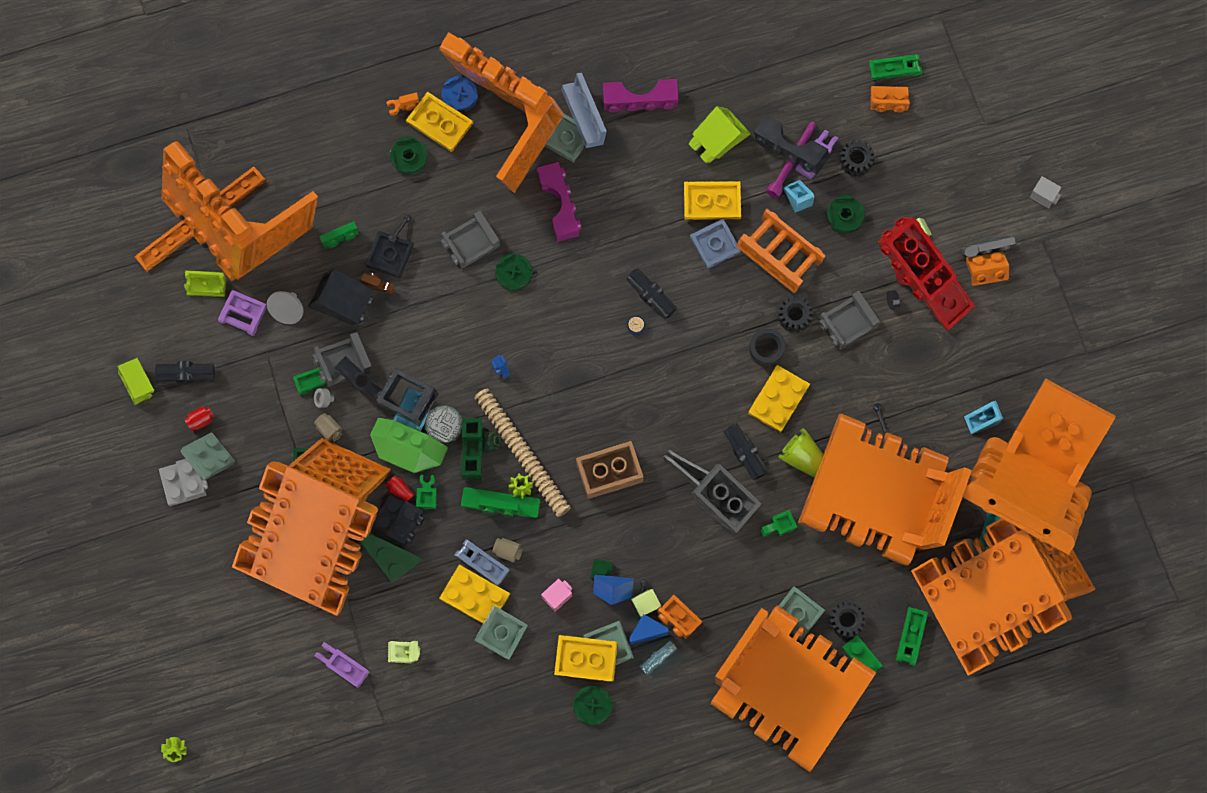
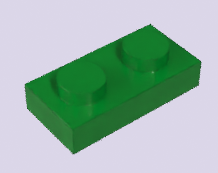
[319,221,359,249]
[842,635,883,672]

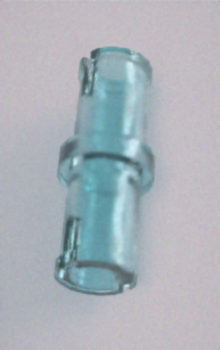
[640,640,677,676]

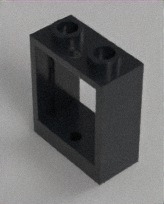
[376,368,439,427]

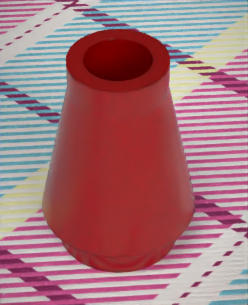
[385,475,414,502]

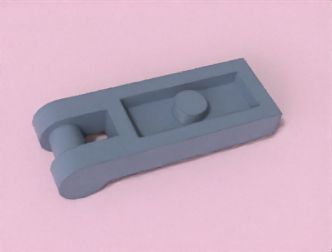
[454,539,510,586]

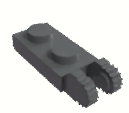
[960,235,1016,257]

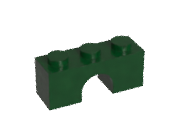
[461,418,483,480]

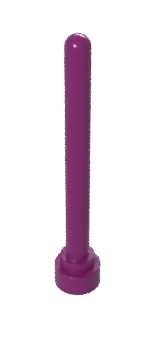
[766,122,816,198]

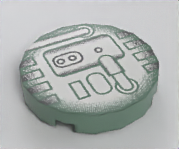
[425,405,462,444]

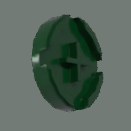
[495,254,532,291]
[573,686,612,726]

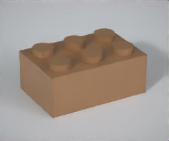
[576,441,643,499]

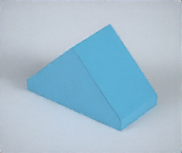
[783,180,814,213]
[964,401,1003,434]

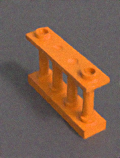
[736,209,826,294]

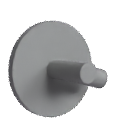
[267,291,304,324]

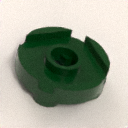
[390,137,428,174]
[827,195,865,233]

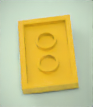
[406,92,473,152]
[684,182,741,220]
[748,365,810,433]
[439,565,510,624]
[554,635,618,682]

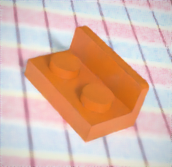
[871,86,910,112]

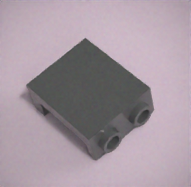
[441,210,500,269]
[819,291,880,350]
[312,332,371,387]

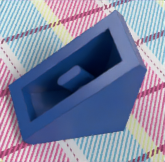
[593,575,634,605]
[629,614,669,645]

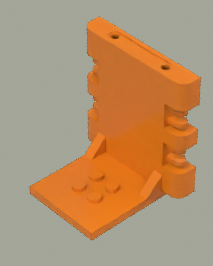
[440,32,564,193]
[161,141,318,281]
[963,378,1116,555]
[798,414,972,566]
[232,438,391,616]
[911,518,1095,676]
[710,605,876,772]

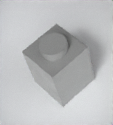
[1029,176,1061,208]

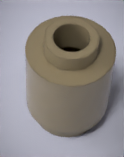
[314,413,342,442]
[492,538,523,562]

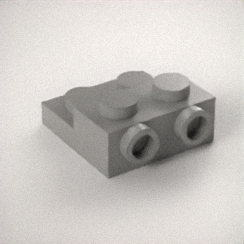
[159,459,208,507]

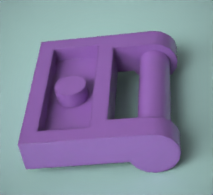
[218,290,267,336]

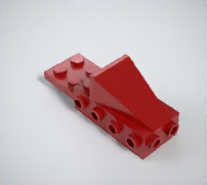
[877,217,975,330]

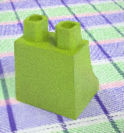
[689,106,750,163]

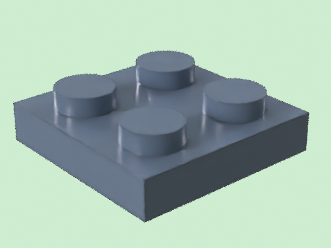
[690,219,741,269]

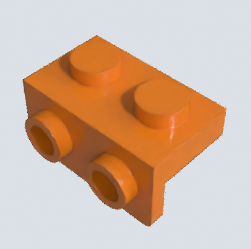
[966,251,1009,286]
[657,595,703,639]

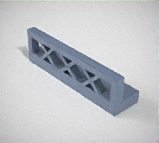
[561,73,607,148]

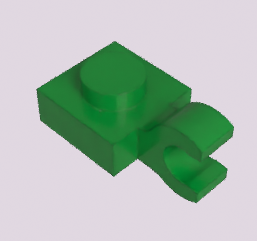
[761,510,797,537]

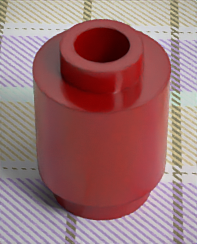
[184,406,214,432]

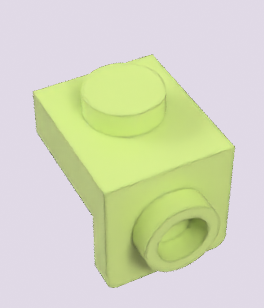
[388,641,420,663]

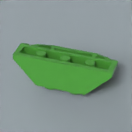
[370,418,448,473]

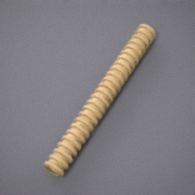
[475,389,571,517]

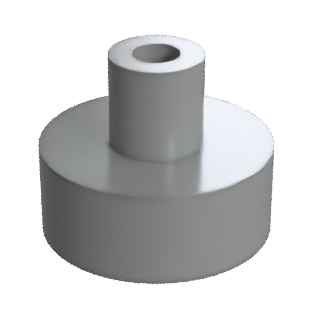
[314,388,334,408]

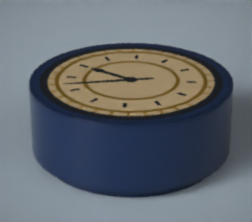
[627,315,646,335]

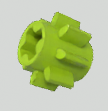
[509,473,533,499]
[161,737,187,762]

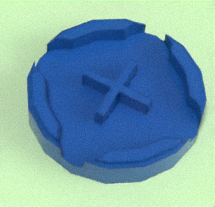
[441,76,478,112]

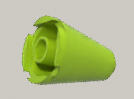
[778,428,824,478]

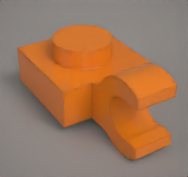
[386,92,419,116]

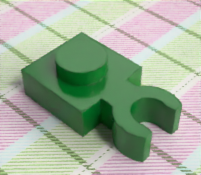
[416,475,437,509]

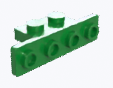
[461,487,540,518]

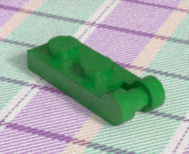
[868,54,922,80]
[895,607,928,666]

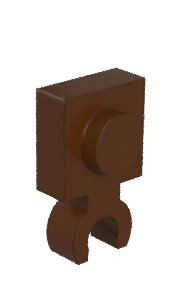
[361,273,395,295]

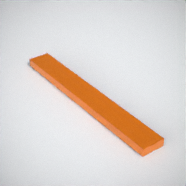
[134,166,266,272]

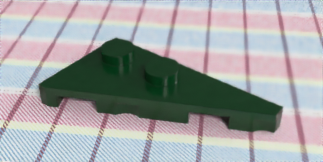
[360,534,422,583]

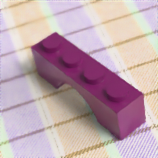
[603,79,678,112]
[537,162,581,242]

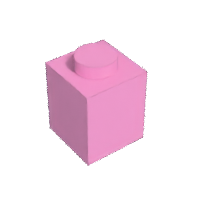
[541,579,572,612]

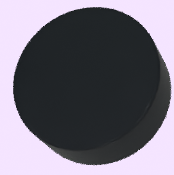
[886,290,900,310]

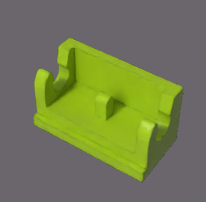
[184,271,227,297]
[118,358,154,405]

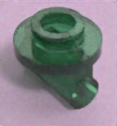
[482,431,501,452]

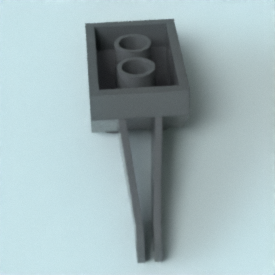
[663,450,761,533]

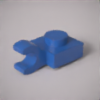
[491,355,510,379]

